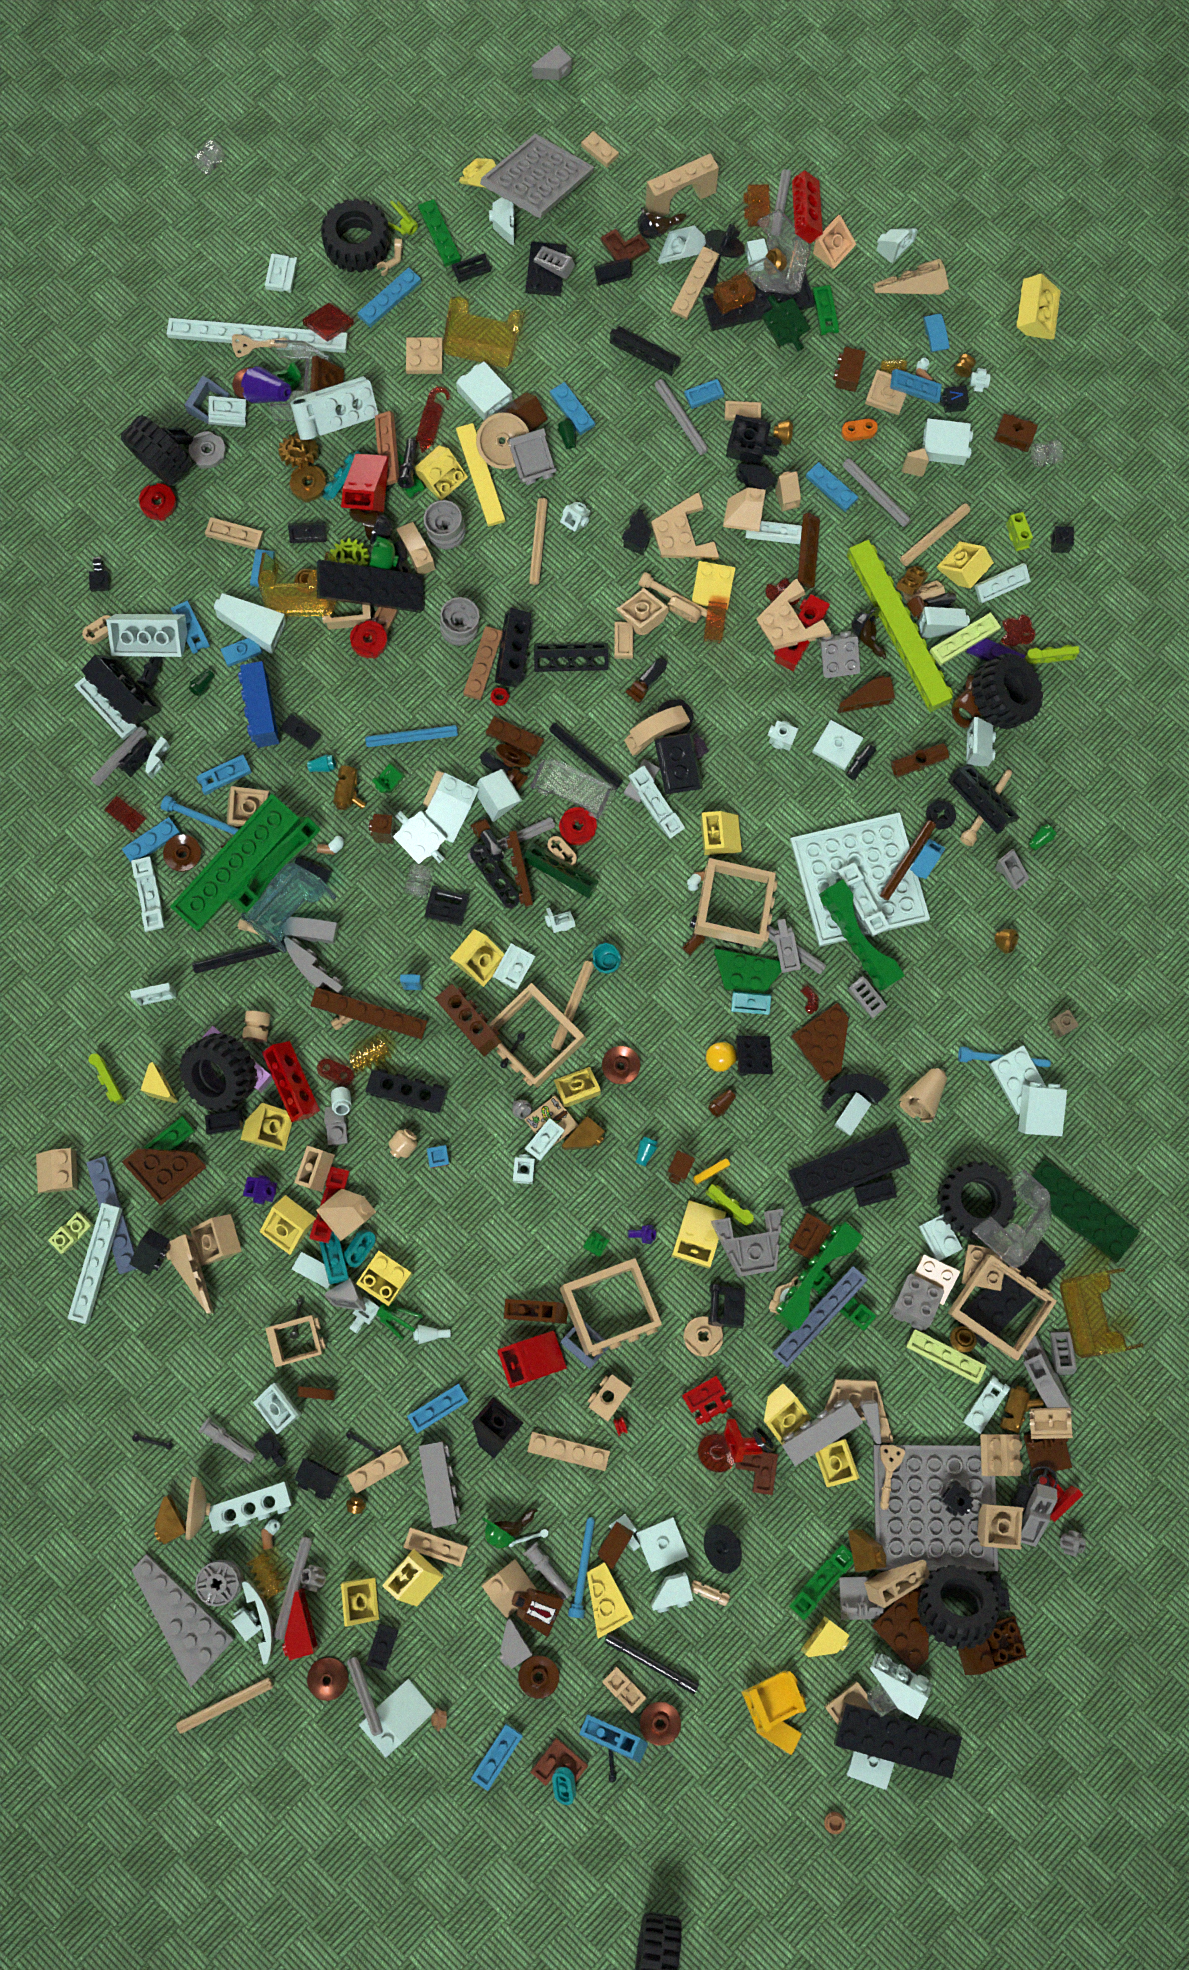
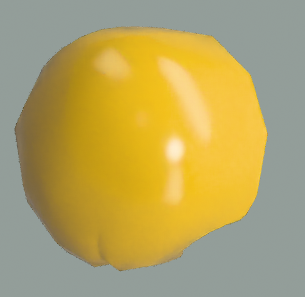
[705,1042,736,1072]

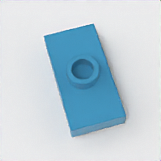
[684,379,724,409]
[221,638,263,667]
[400,974,423,990]

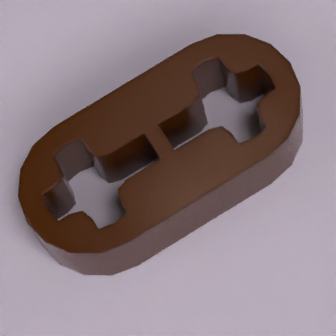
[297,1386,336,1401]

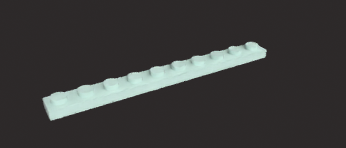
[167,318,348,353]

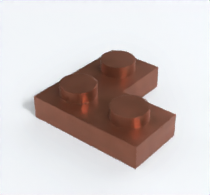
[601,229,650,262]
[735,1452,778,1495]
[530,1737,588,1786]

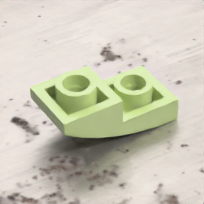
[48,1211,93,1254]

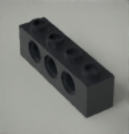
[494,608,533,688]
[365,1068,448,1115]

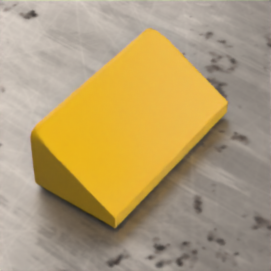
[756,1721,802,1755]

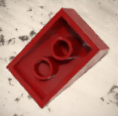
[282,1588,319,1661]

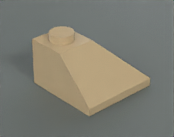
[723,487,766,532]
[316,1189,376,1241]
[482,1559,537,1618]

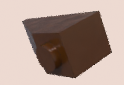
[838,676,895,713]
[503,1299,568,1324]

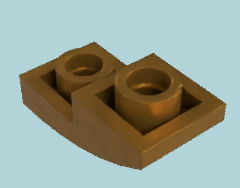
[896,566,929,596]

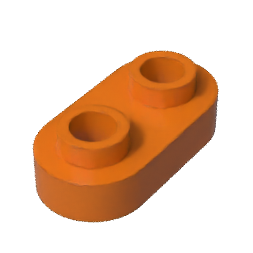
[841,419,878,441]

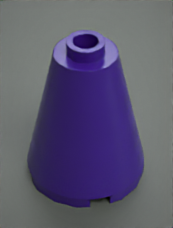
[241,366,291,404]

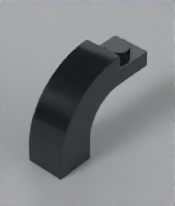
[820,1074,890,1112]

